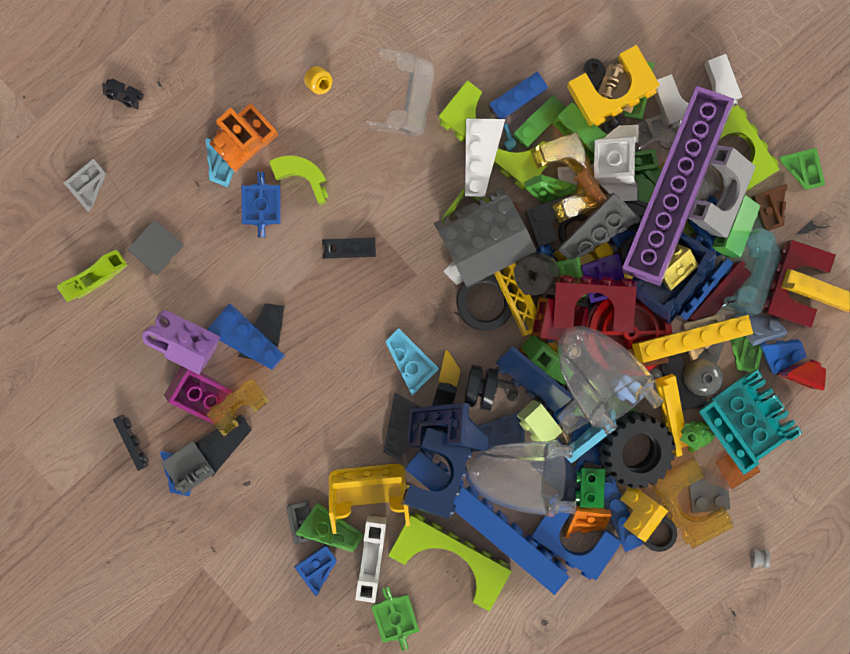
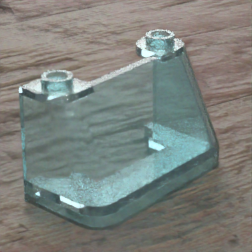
[723,228,781,316]

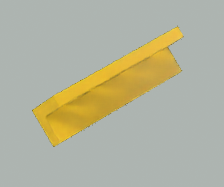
[494,263,537,337]
[781,269,850,312]
[655,374,688,457]

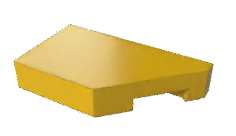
[438,350,461,387]

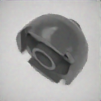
[683,358,723,396]

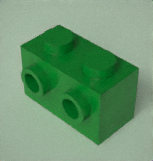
[575,467,605,508]

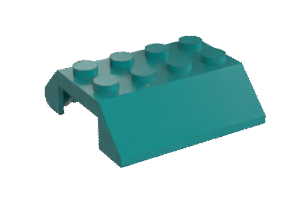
[698,369,803,475]

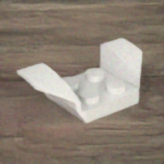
[594,125,639,201]

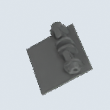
[161,441,215,494]

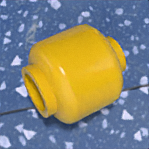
[304,66,333,94]

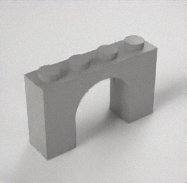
[688,145,756,238]

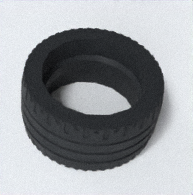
[456,274,514,331]

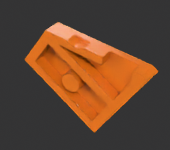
[563,506,612,538]

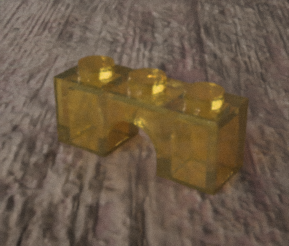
[206,379,270,436]

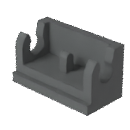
[286,500,311,545]

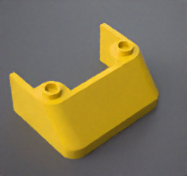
[328,463,410,534]

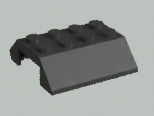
[433,188,536,287]

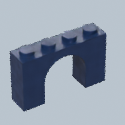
[401,428,473,519]

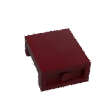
[531,297,588,345]

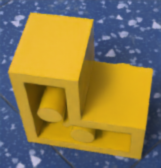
[620,487,668,542]

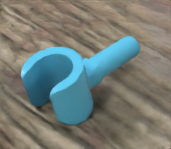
[504,124,516,152]

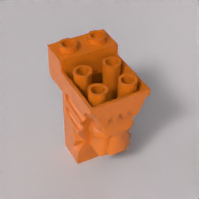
[209,103,279,172]

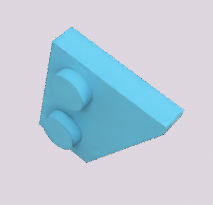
[205,138,234,187]

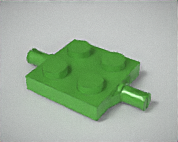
[371,586,419,651]

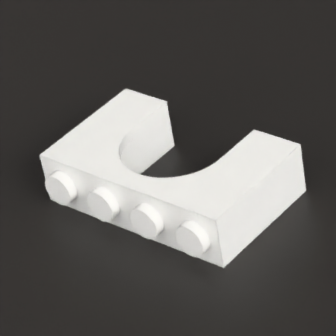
[655,54,742,128]
[355,515,387,603]

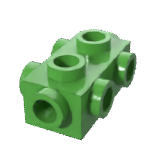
[680,420,715,453]

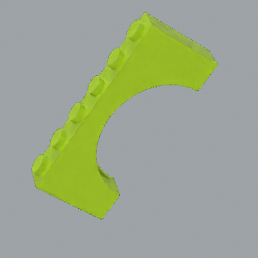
[438,80,558,191]
[388,512,512,612]

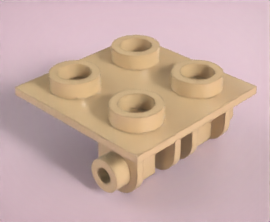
[598,64,634,114]

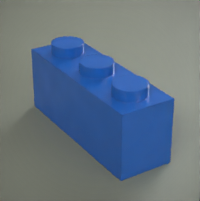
[488,71,548,119]

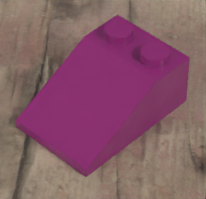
[164,366,237,426]

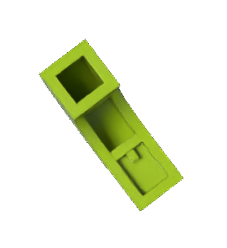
[269,156,328,205]
[57,249,127,303]

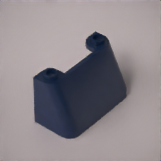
[632,232,716,324]

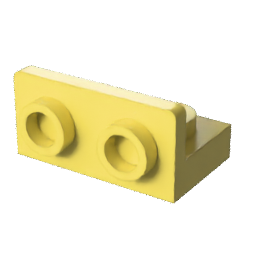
[662,244,699,291]

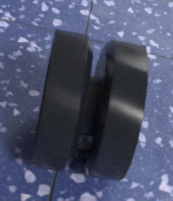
[464,364,499,411]

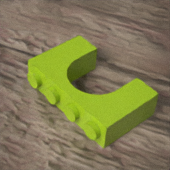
[720,105,780,191]

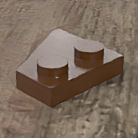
[751,184,788,233]

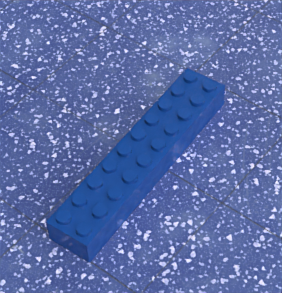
[405,448,570,595]

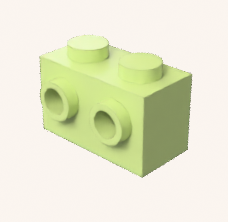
[517,400,563,447]

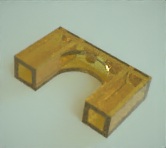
[530,132,604,223]
[652,457,734,549]

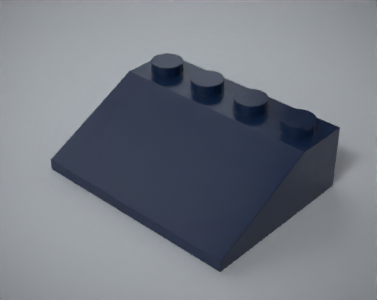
[495,345,574,412]

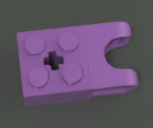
[142,310,220,374]

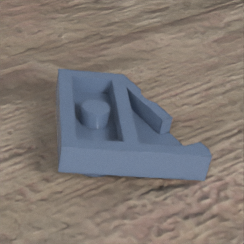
[735,314,787,346]

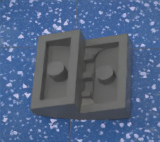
[128,220,184,275]

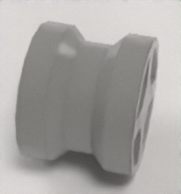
[750,549,770,569]

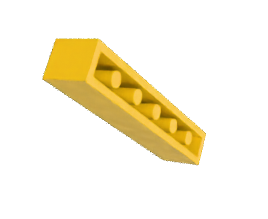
[632,315,753,363]

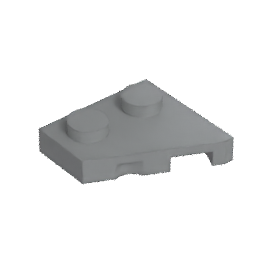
[64,159,107,212]

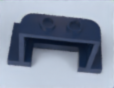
[407,403,488,452]

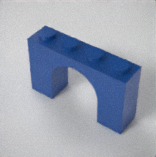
[531,497,622,580]

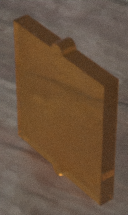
[715,454,760,489]

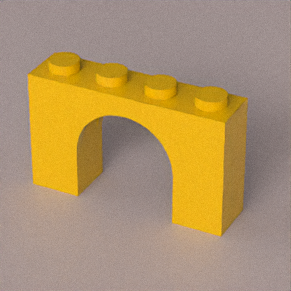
[567,45,660,127]

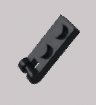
[322,238,376,259]

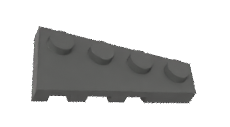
[558,192,642,259]

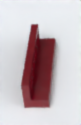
[687,260,752,322]

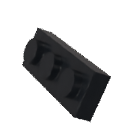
[113,415,149,471]

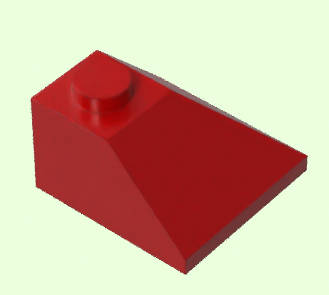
[777,359,826,391]

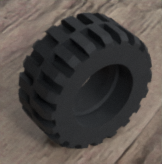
[597,411,676,489]

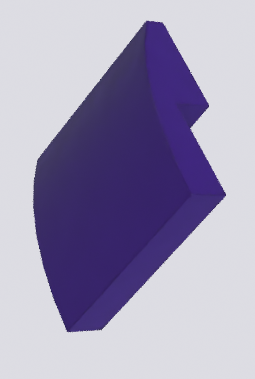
[581,253,625,303]

